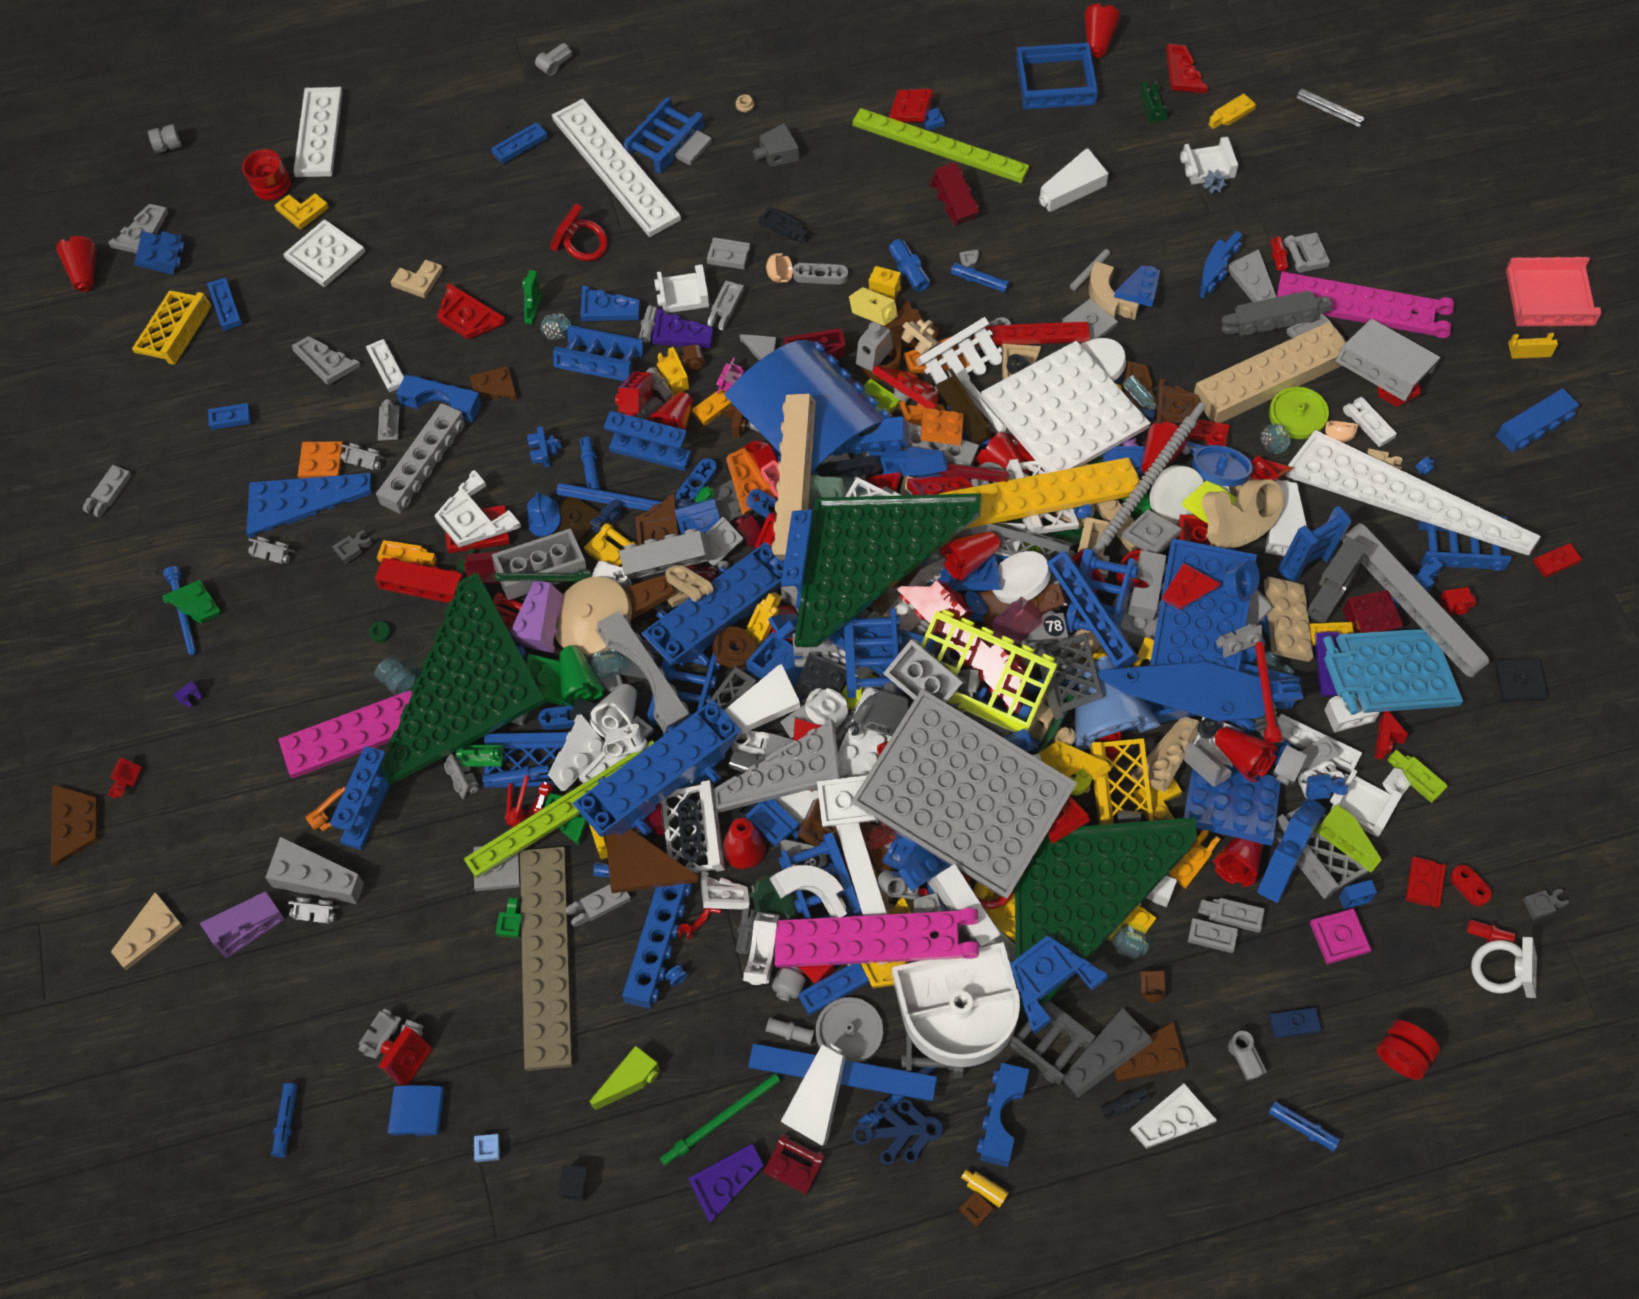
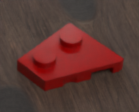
[1161,563,1220,610]

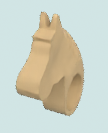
[1202,479,1284,549]

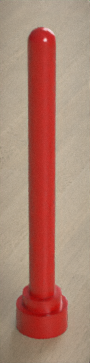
[1255,641,1283,743]

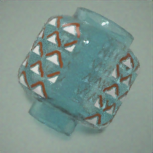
[540,313,571,340]
[1260,424,1290,454]

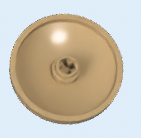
[555,577,632,657]

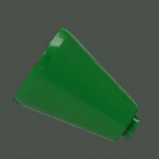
[560,645,604,706]

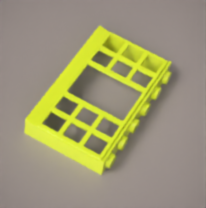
[921,609,1058,733]

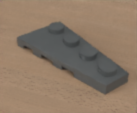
[1063,1008,1152,1098]

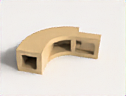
[1089,261,1139,320]

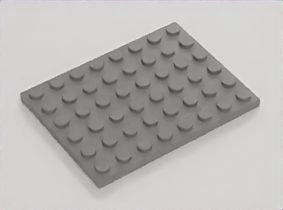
[851,689,1077,900]

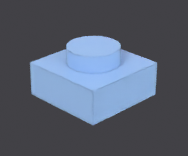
[474,1134,500,1162]

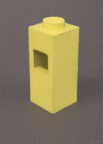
[849,287,898,326]

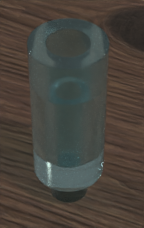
[1123,375,1157,410]

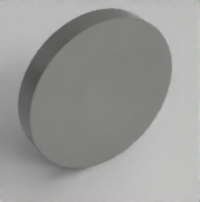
[816,998,883,1063]

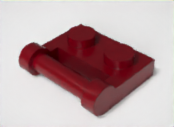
[764,1134,826,1195]

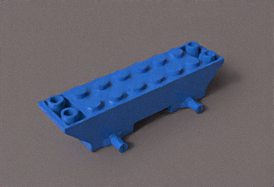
[642,542,784,667]
[573,700,741,837]

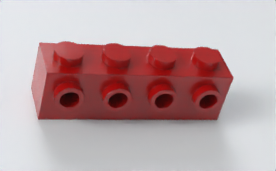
[615,371,653,416]
[375,557,463,603]

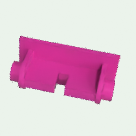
[716,358,743,394]

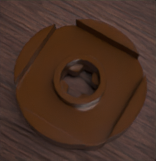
[713,627,756,668]

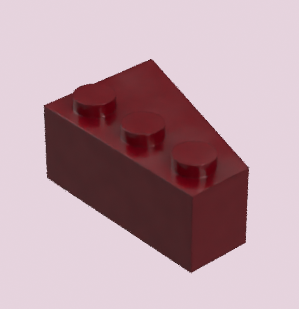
[929,162,979,226]
[784,328,846,360]

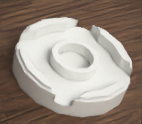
[805,688,848,727]

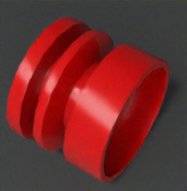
[242,149,291,200]

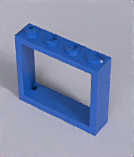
[1016,43,1097,110]

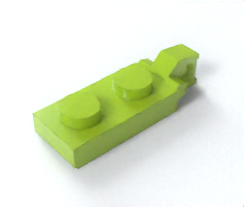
[1388,750,1448,803]

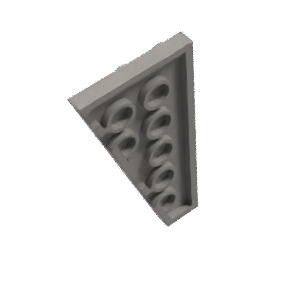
[713,718,841,813]

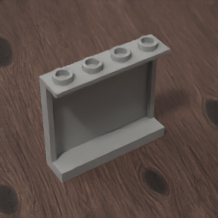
[1335,319,1440,401]

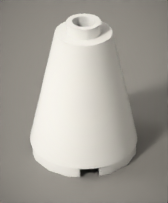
[590,684,637,738]

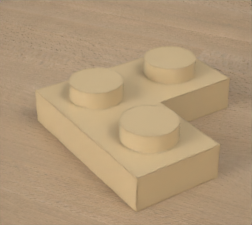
[391,260,443,298]

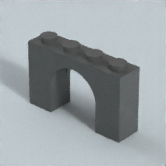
[1308,536,1367,623]

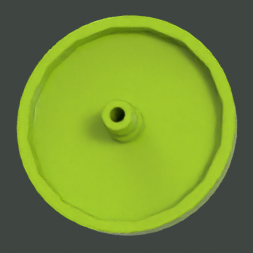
[1269,387,1329,439]

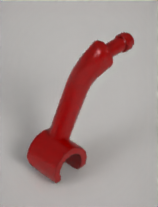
[678,908,722,940]

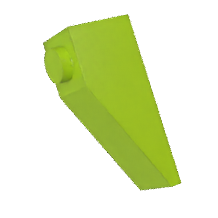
[1315,804,1382,872]
[590,1046,659,1110]

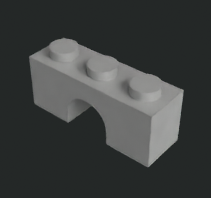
[1128,550,1167,620]

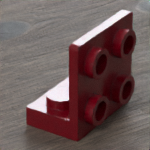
[1342,590,1403,633]

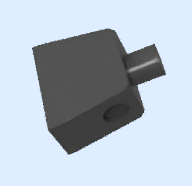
[752,124,799,166]

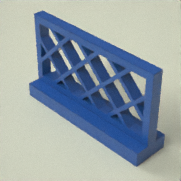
[484,733,572,788]

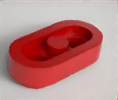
[1450,865,1492,906]

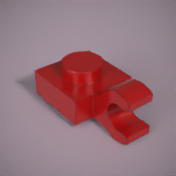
[108,758,141,799]

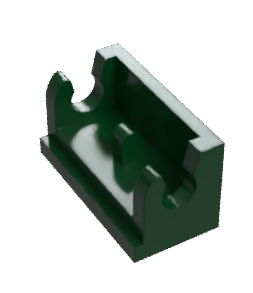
[1140,81,1167,123]

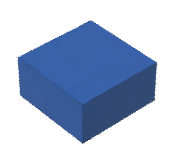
[1339,880,1377,910]

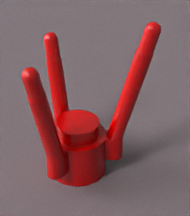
[504,775,540,827]

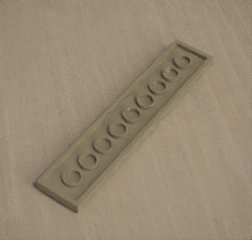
[520,847,572,1071]

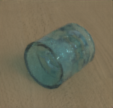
[374,657,415,696]

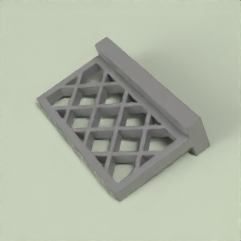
[1274,800,1368,899]

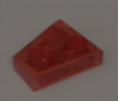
[866,822,895,851]

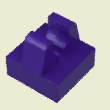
[173,681,201,707]

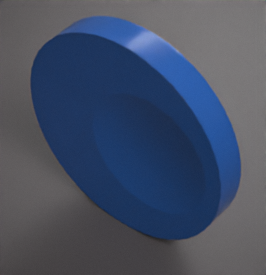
[1192,445,1252,486]

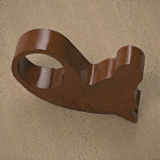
[862,300,939,381]

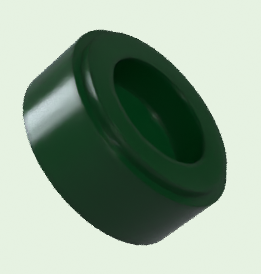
[369,621,391,643]

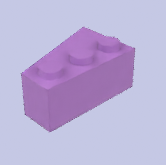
[510,582,563,653]
[200,892,285,959]

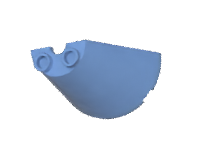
[1075,656,1161,751]

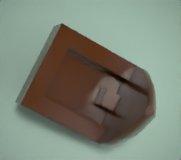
[721,407,747,438]
[1141,971,1165,1004]

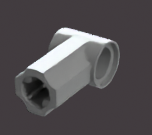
[535,43,572,76]
[1228,1031,1267,1081]

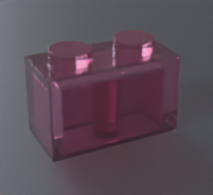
[992,596,1042,646]

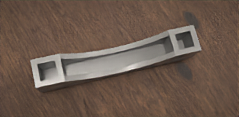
[596,611,689,734]

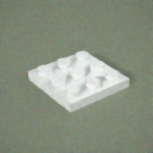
[284,219,365,287]

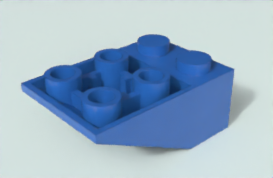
[746,632,805,704]

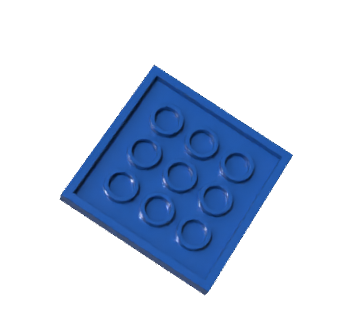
[1183,765,1280,846]

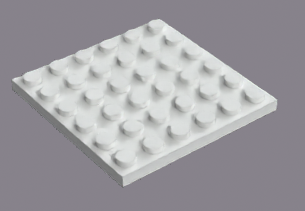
[981,341,1150,473]

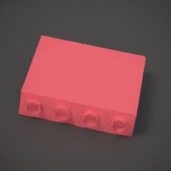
[1506,257,1601,326]

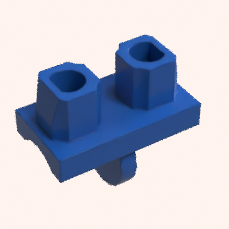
[527,426,561,468]

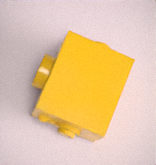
[868,266,901,300]

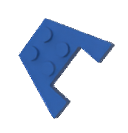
[1010,936,1108,1033]

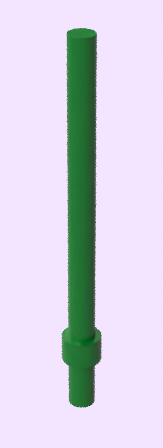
[659,1074,780,1166]

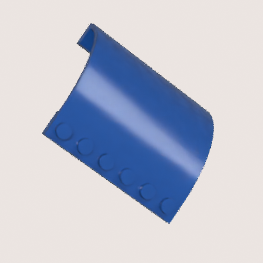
[724,340,892,475]

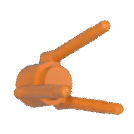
[305,787,346,832]

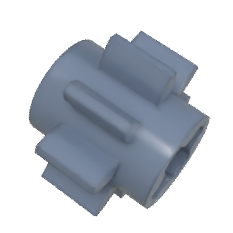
[1202,169,1226,193]

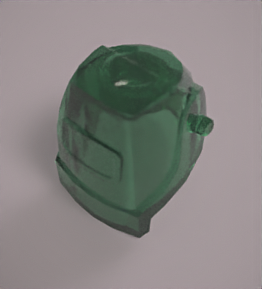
[749,874,796,920]

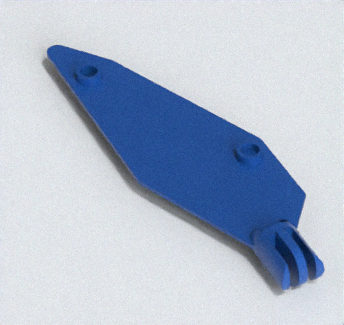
[1098,662,1303,721]

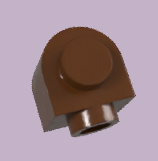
[680,345,705,371]

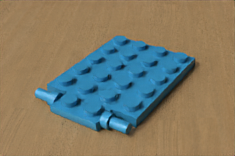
[1323,629,1463,715]

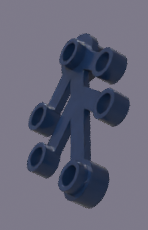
[852,1099,943,1165]

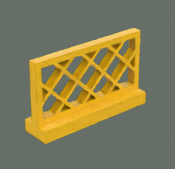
[132,290,212,365]
[1089,739,1154,825]

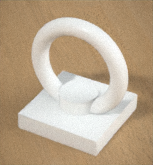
[1471,937,1537,998]

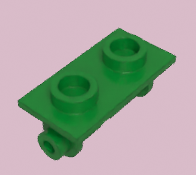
[456,745,504,767]

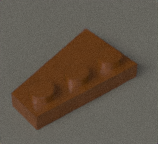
[1113,1022,1186,1083]

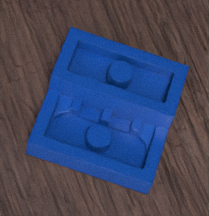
[388,1086,444,1136]

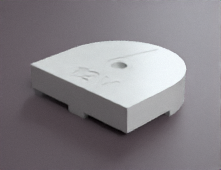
[892,942,1020,1067]

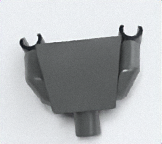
[844,683,909,737]

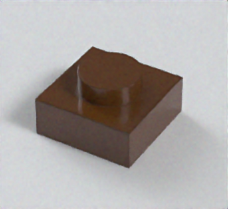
[959,1191,994,1228]

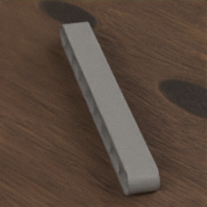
[1342,524,1489,677]

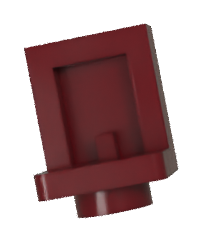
[733,515,762,547]

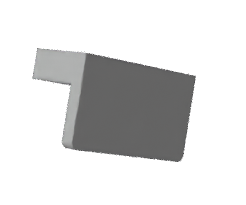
[1184,742,1232,787]

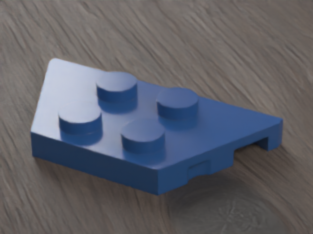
[926,555,1002,591]

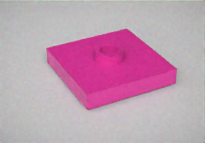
[1310,908,1371,965]

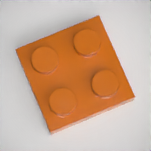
[920,408,963,446]
[298,442,344,479]

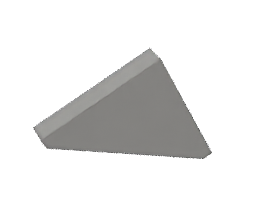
[740,334,776,360]

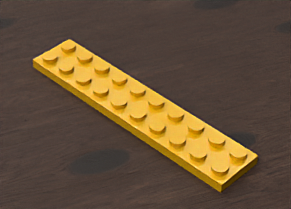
[939,457,1140,529]

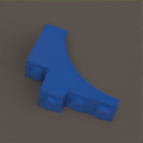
[1257,799,1327,903]

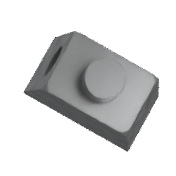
[856,322,893,371]

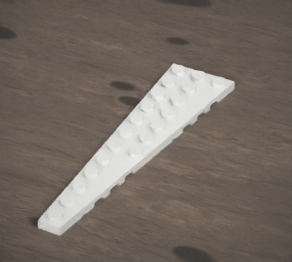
[1284,430,1540,556]

